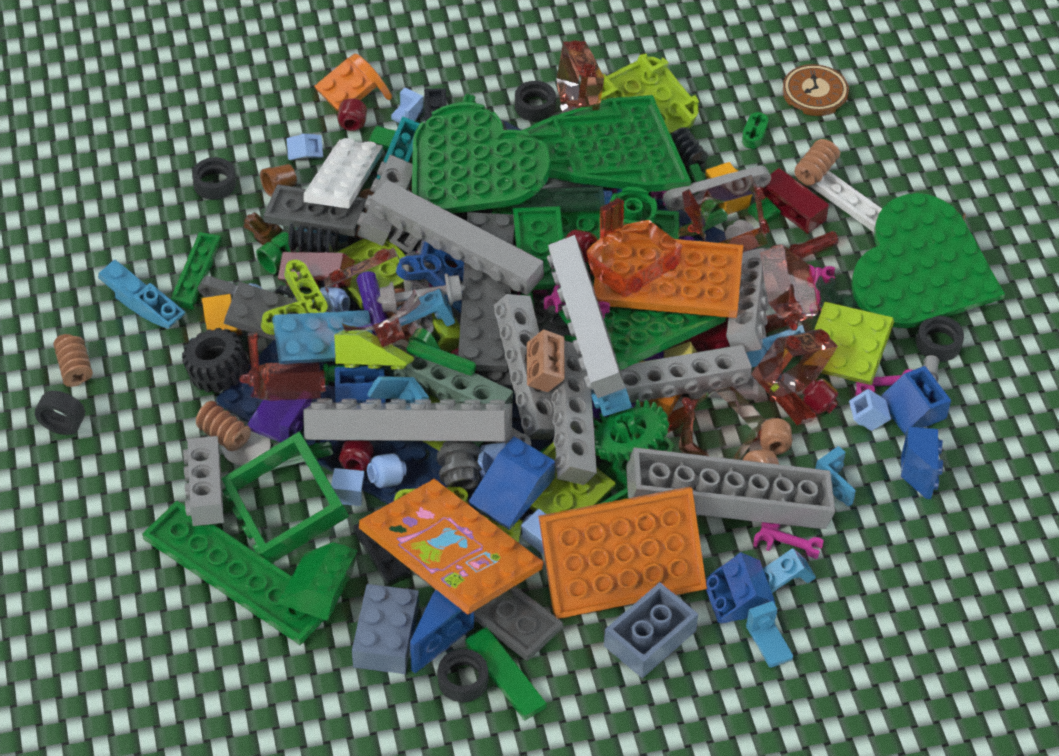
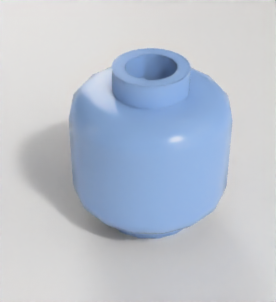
[313,287,350,312]
[367,453,407,488]

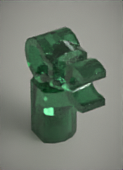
[815,276,861,310]

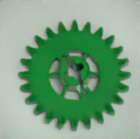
[593,399,669,462]

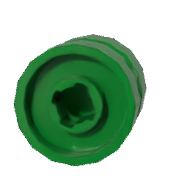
[256,231,299,274]

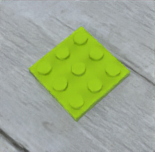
[336,236,406,309]
[802,302,894,385]
[529,442,616,514]

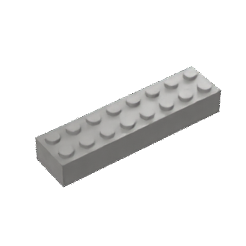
[304,398,512,441]
[626,448,835,529]

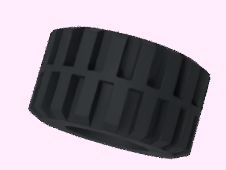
[182,328,249,393]

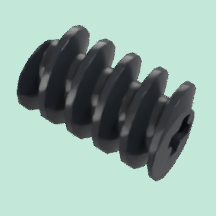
[670,127,708,174]
[288,223,339,253]

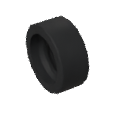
[515,81,556,121]
[192,157,236,200]
[916,316,964,362]
[34,390,86,435]
[437,649,488,703]

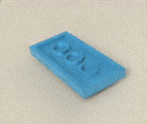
[272,310,372,364]

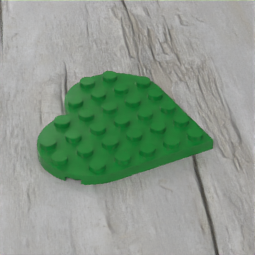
[412,102,551,214]
[851,193,1005,328]

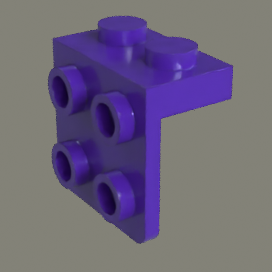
[247,389,312,442]

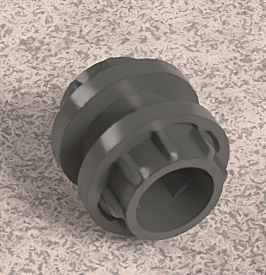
[437,441,482,491]

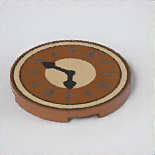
[782,64,849,116]

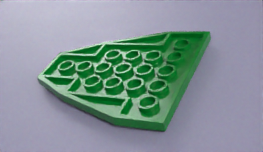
[521,95,691,192]
[546,272,726,370]

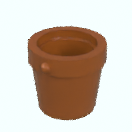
[260,164,297,197]

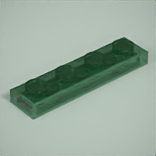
[510,187,605,214]

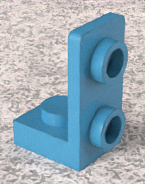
[397,288,455,327]
[367,376,429,403]
[591,383,632,416]
[815,446,855,507]
[763,548,816,593]
[746,601,793,668]

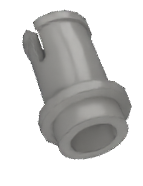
[923,355,939,382]

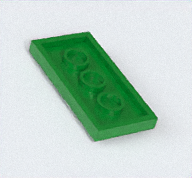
[513,206,563,290]

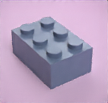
[604,582,699,678]
[352,584,419,674]

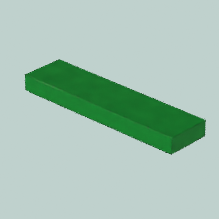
[170,232,222,310]
[465,627,547,721]

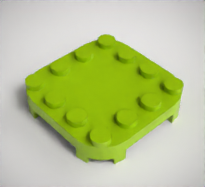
[591,53,699,133]

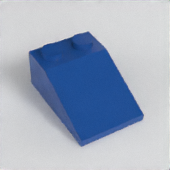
[468,436,555,530]
[410,590,474,673]

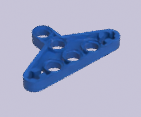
[396,241,464,313]

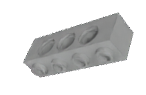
[357,155,412,246]
[183,436,224,526]

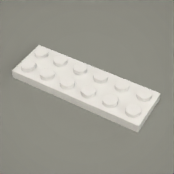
[304,138,383,208]

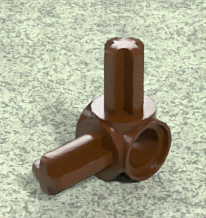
[244,212,284,245]

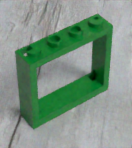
[221,431,350,563]

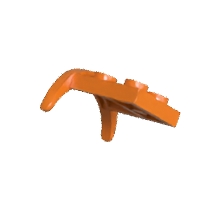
[314,53,392,112]

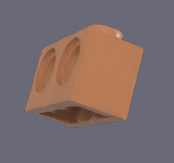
[527,329,565,392]

